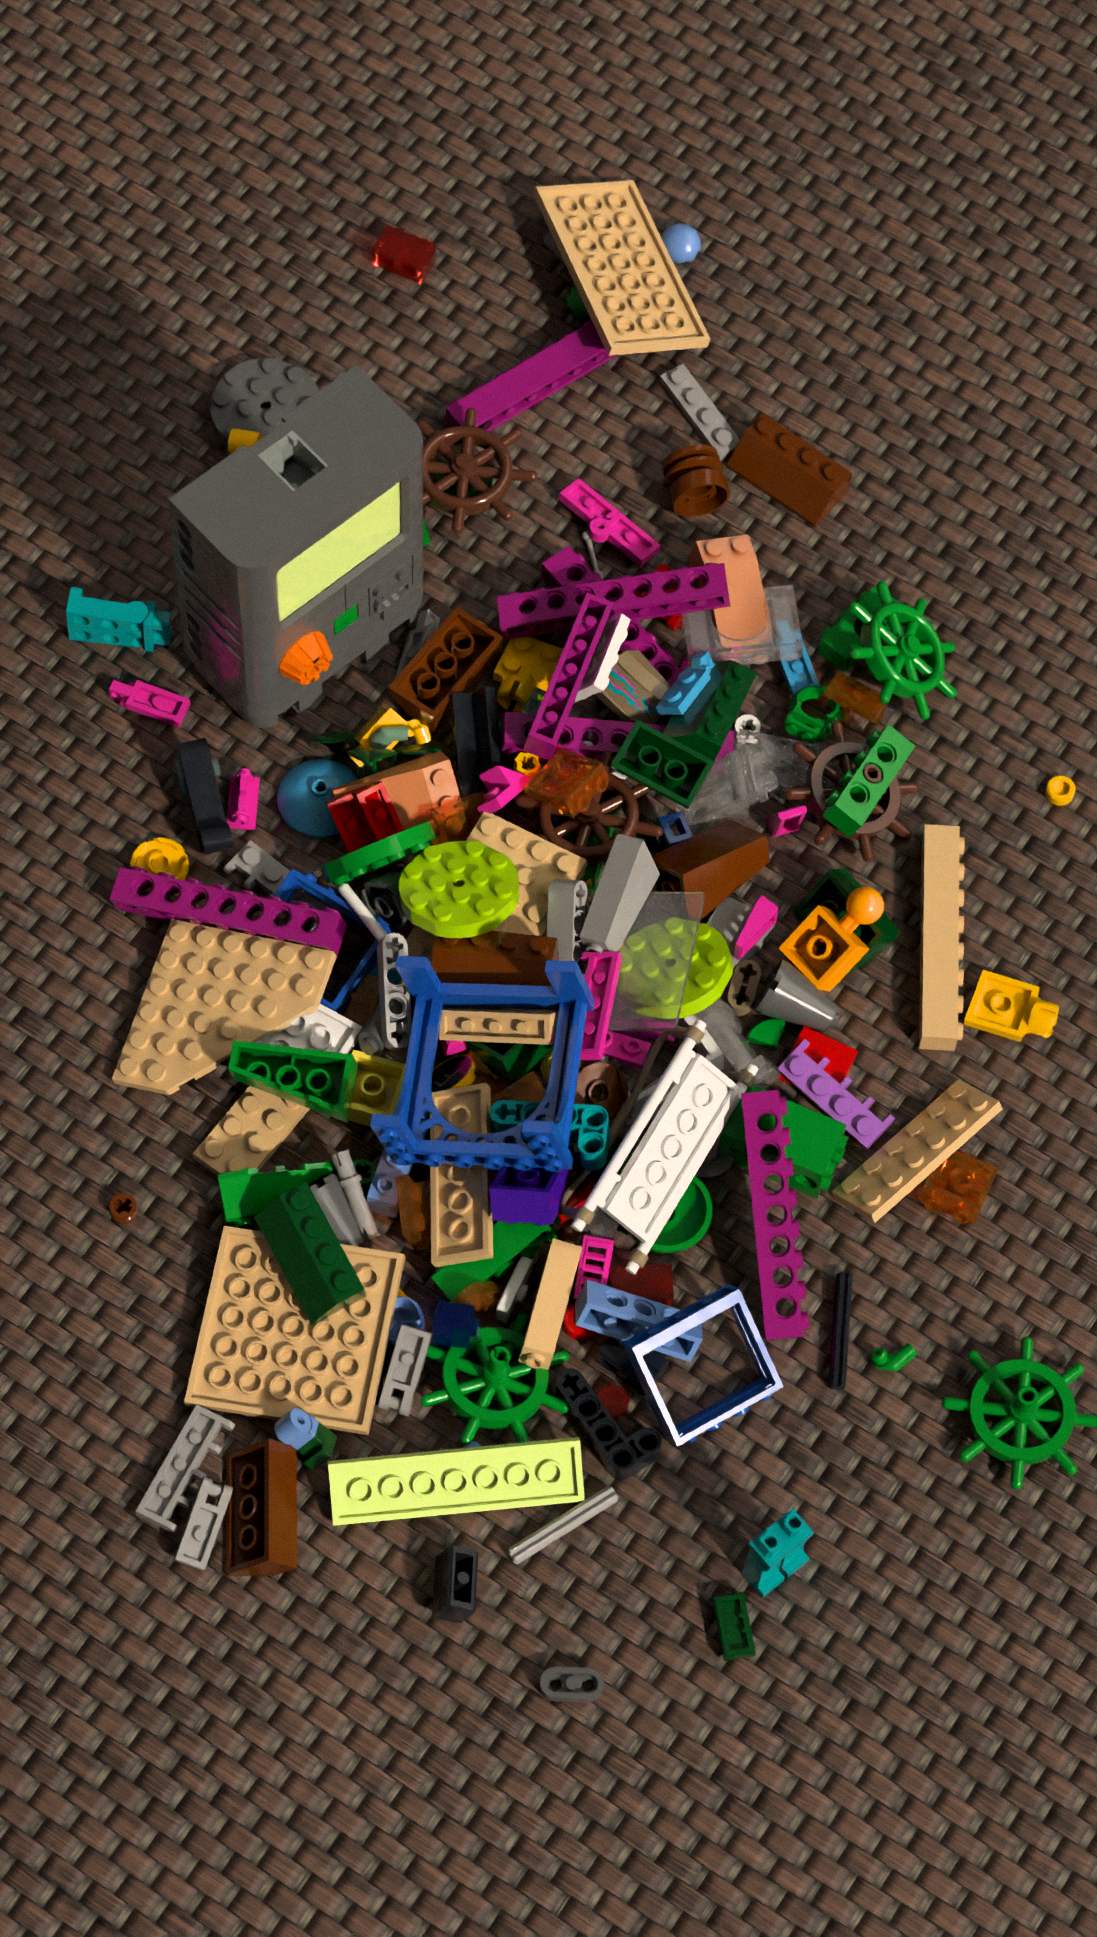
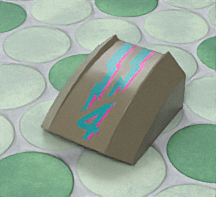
[595,650,671,724]

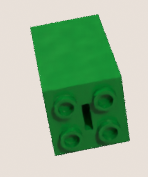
[718,1085,848,1199]

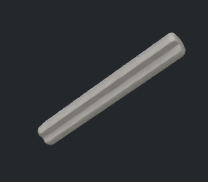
[508,1486,618,1564]

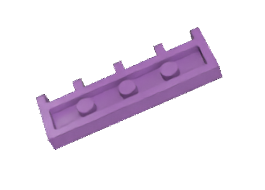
[777,1039,895,1150]

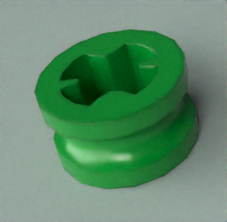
[353,1159,376,1190]

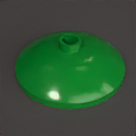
[626,1176,713,1253]

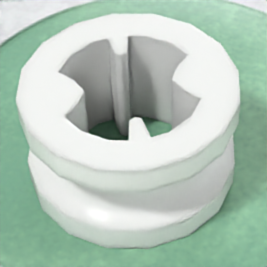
[734,714,761,744]

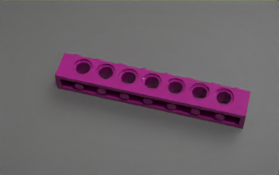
[541,546,682,721]
[497,562,731,640]
[500,712,734,776]
[109,866,347,958]
[741,1090,809,1341]

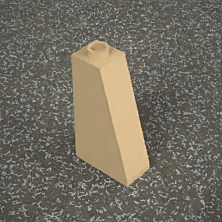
[518,1238,582,1370]

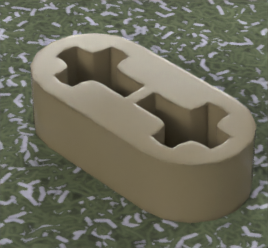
[727,960,761,1016]

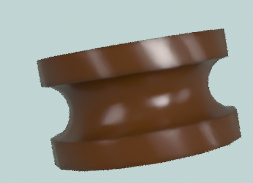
[109,1193,138,1224]

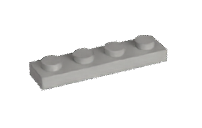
[660,364,740,461]

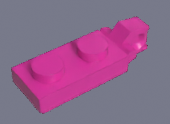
[109,680,190,728]

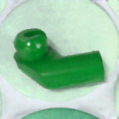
[870,1343,917,1372]

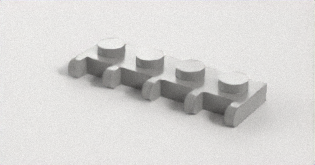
[223,840,330,931]
[136,1404,235,1533]

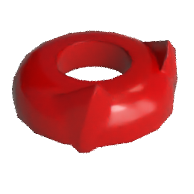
[562,1303,598,1341]

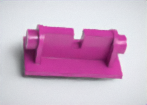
[226,768,260,830]
[603,1030,651,1071]

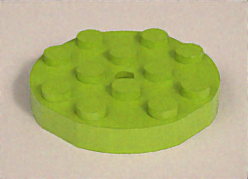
[399,840,520,938]
[616,919,733,1021]

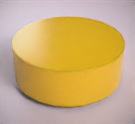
[1045,775,1075,806]

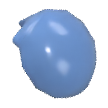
[661,223,701,264]
[388,1296,425,1346]

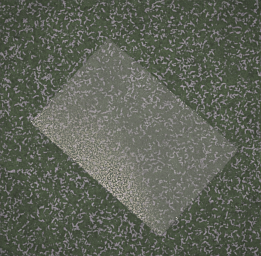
[583,892,705,1031]

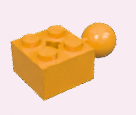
[779,887,884,992]

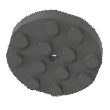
[210,358,319,448]

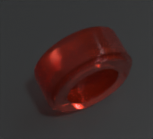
[598,1385,629,1419]

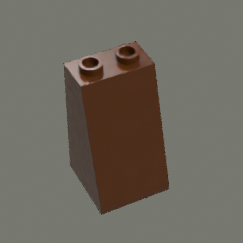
[652,819,770,923]

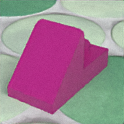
[476,766,532,815]

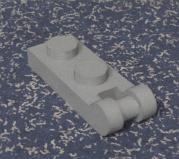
[378,1324,433,1416]
[173,1476,233,1571]

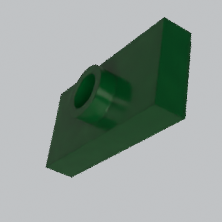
[712,1592,756,1661]

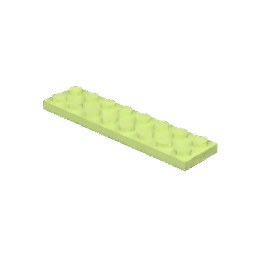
[328,1437,585,1526]

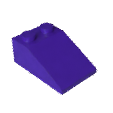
[489,1142,574,1226]

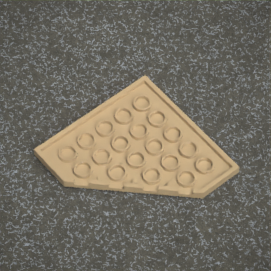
[112,919,337,1095]

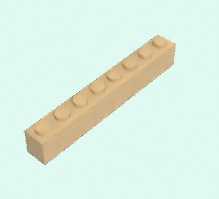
[919,824,965,1051]

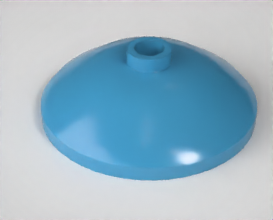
[277,759,359,839]

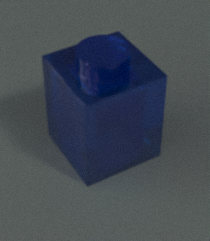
[432,1301,481,1349]

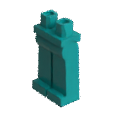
[66,587,172,652]
[742,1508,814,1598]

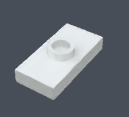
[496,1256,533,1324]

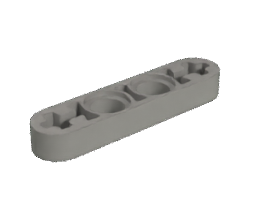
[377,933,412,1051]

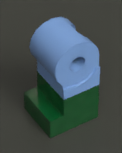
[274,1408,337,1470]

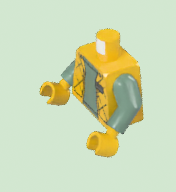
[349,703,431,768]

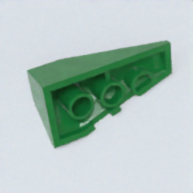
[217,1162,339,1229]

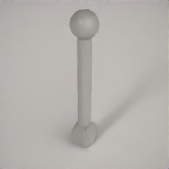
[582,530,604,580]

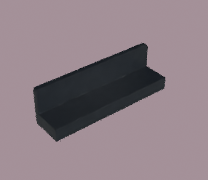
[450,686,502,806]

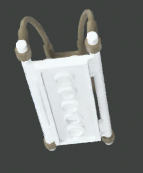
[559,1019,758,1275]

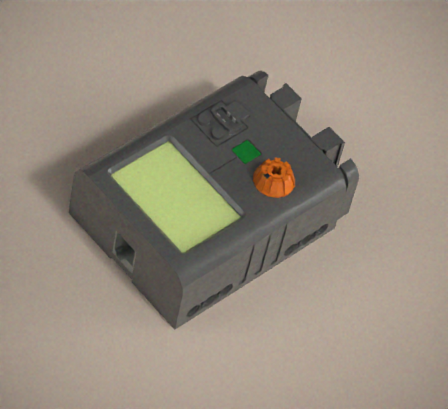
[168,364,423,728]

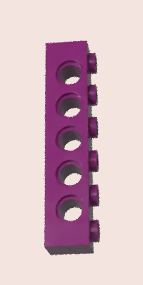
[523,592,614,761]

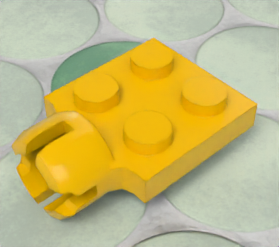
[493,636,563,713]
[964,970,1059,1042]

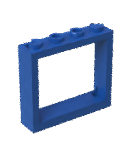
[274,868,392,1015]
[622,1284,784,1446]

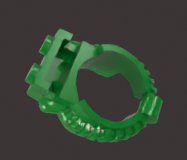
[783,684,843,745]

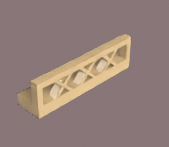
[439,1007,559,1045]

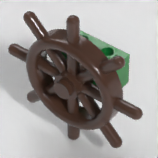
[416,408,537,534]

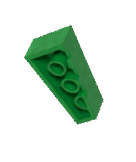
[228,1040,358,1123]
[431,1221,559,1311]

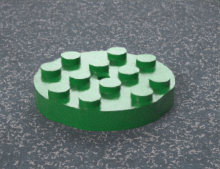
[320,821,437,886]

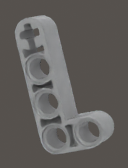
[547,879,588,975]

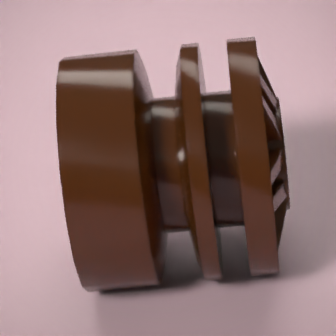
[662,444,730,517]

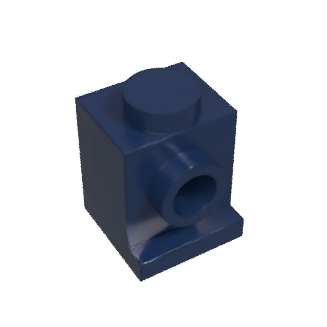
[650,811,693,852]

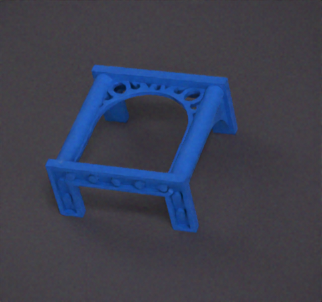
[370,956,595,1172]

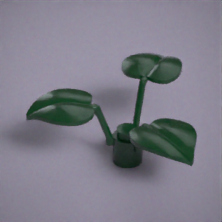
[309,732,444,778]

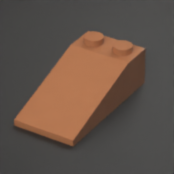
[688,534,774,655]
[331,751,465,830]

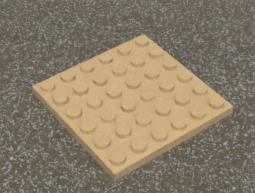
[184,1226,405,1435]

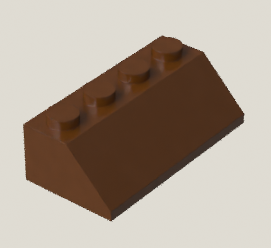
[727,413,852,528]
[388,607,503,734]
[431,930,559,986]
[225,1439,297,1576]

